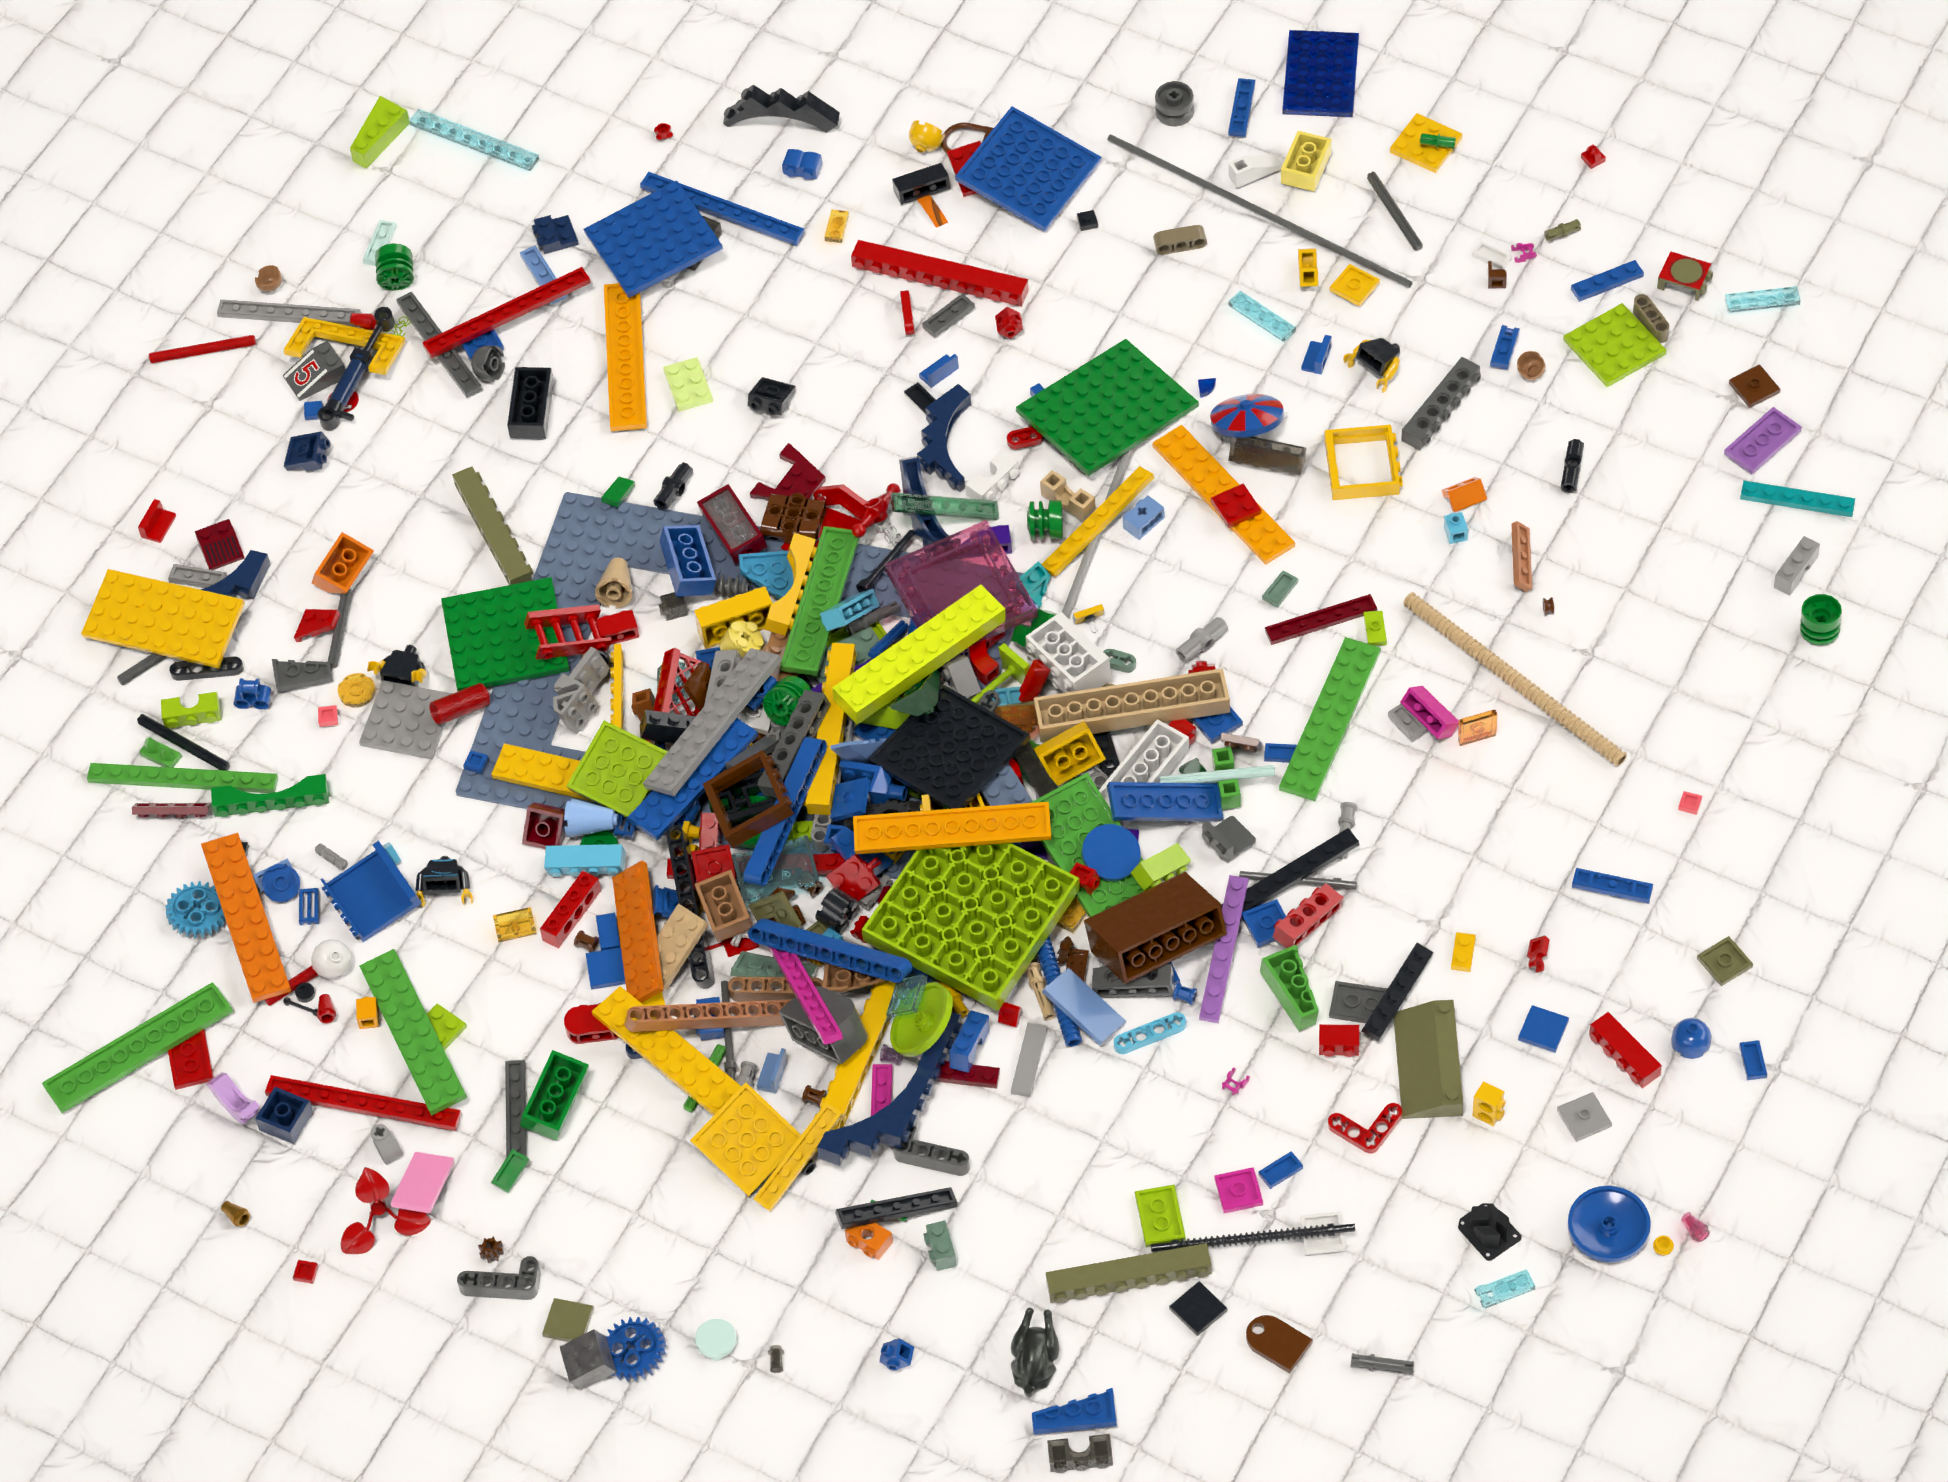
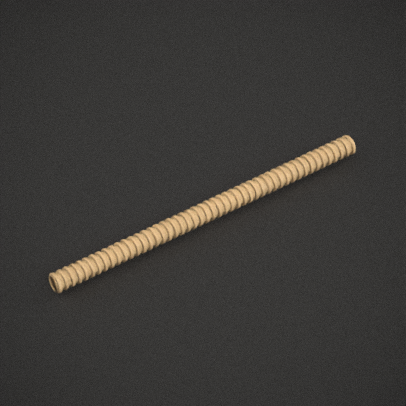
[1403,592,1627,767]

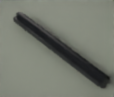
[137,714,230,771]

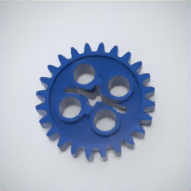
[606,1317,667,1382]

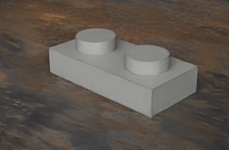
[1388,704,1427,741]

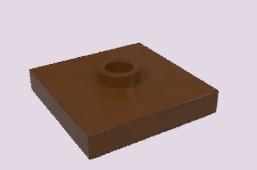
[1729,364,1781,408]
[683,661,711,711]

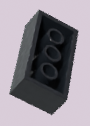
[507,367,554,439]

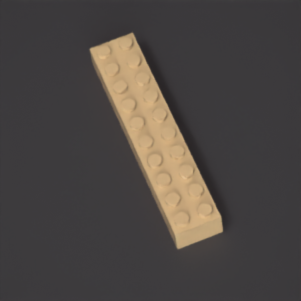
[1034,668,1230,742]

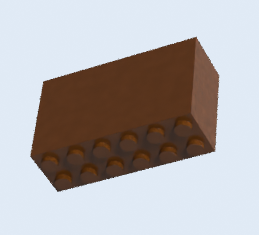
[1084,872,1227,984]

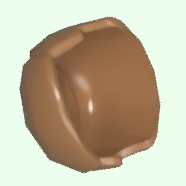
[255,265,282,292]
[1517,351,1546,381]

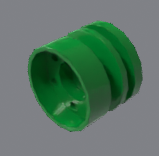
[375,243,414,291]
[1027,500,1063,540]
[1800,594,1842,645]
[763,676,812,725]

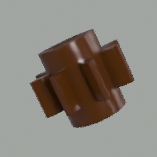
[478,1236,504,1263]

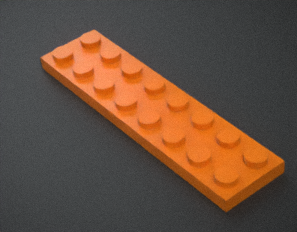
[612,860,664,1003]

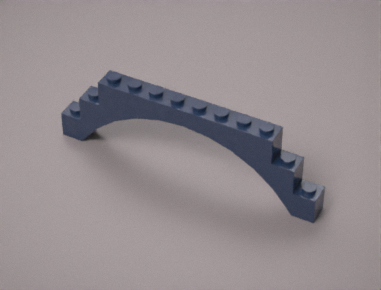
[817,966,963,1166]

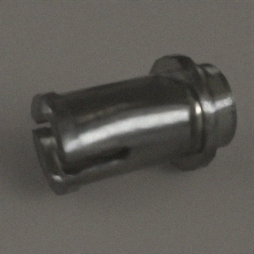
[768,1345,784,1373]

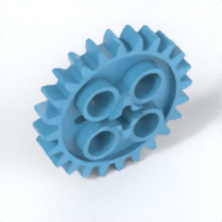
[165,881,226,938]

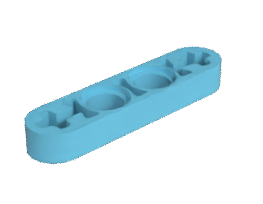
[1114,1012,1186,1054]

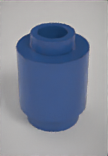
[676,800,701,826]

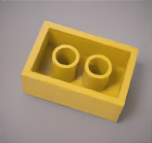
[1034,721,1106,787]

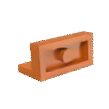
[1441,477,1487,512]

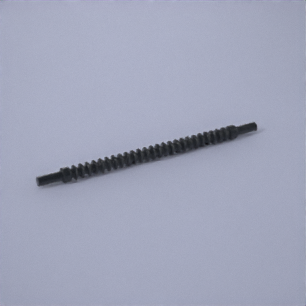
[1151,1223,1356,1252]

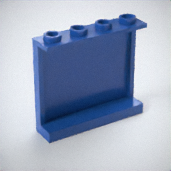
[320,840,422,943]

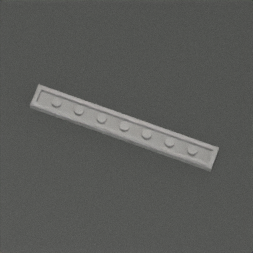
[217,299,361,327]

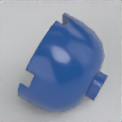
[1671,1018,1712,1059]

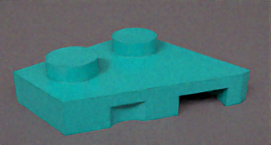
[1013,561,1051,608]

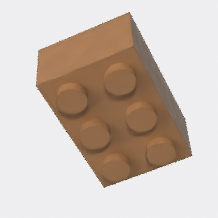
[695,870,753,942]

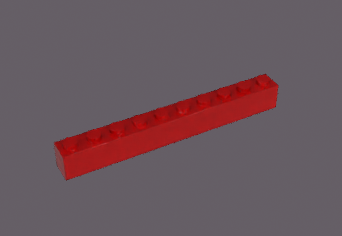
[851,240,1029,307]

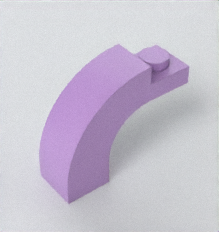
[206,1072,260,1124]

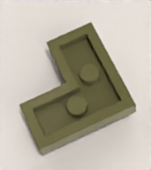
[748,891,802,928]

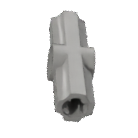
[1176,617,1228,662]

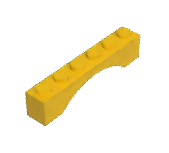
[764,533,817,636]

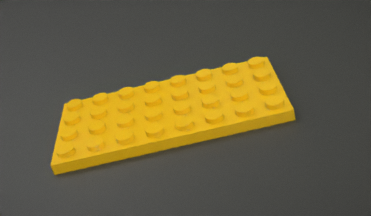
[81,569,245,668]

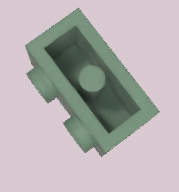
[923,1220,957,1271]

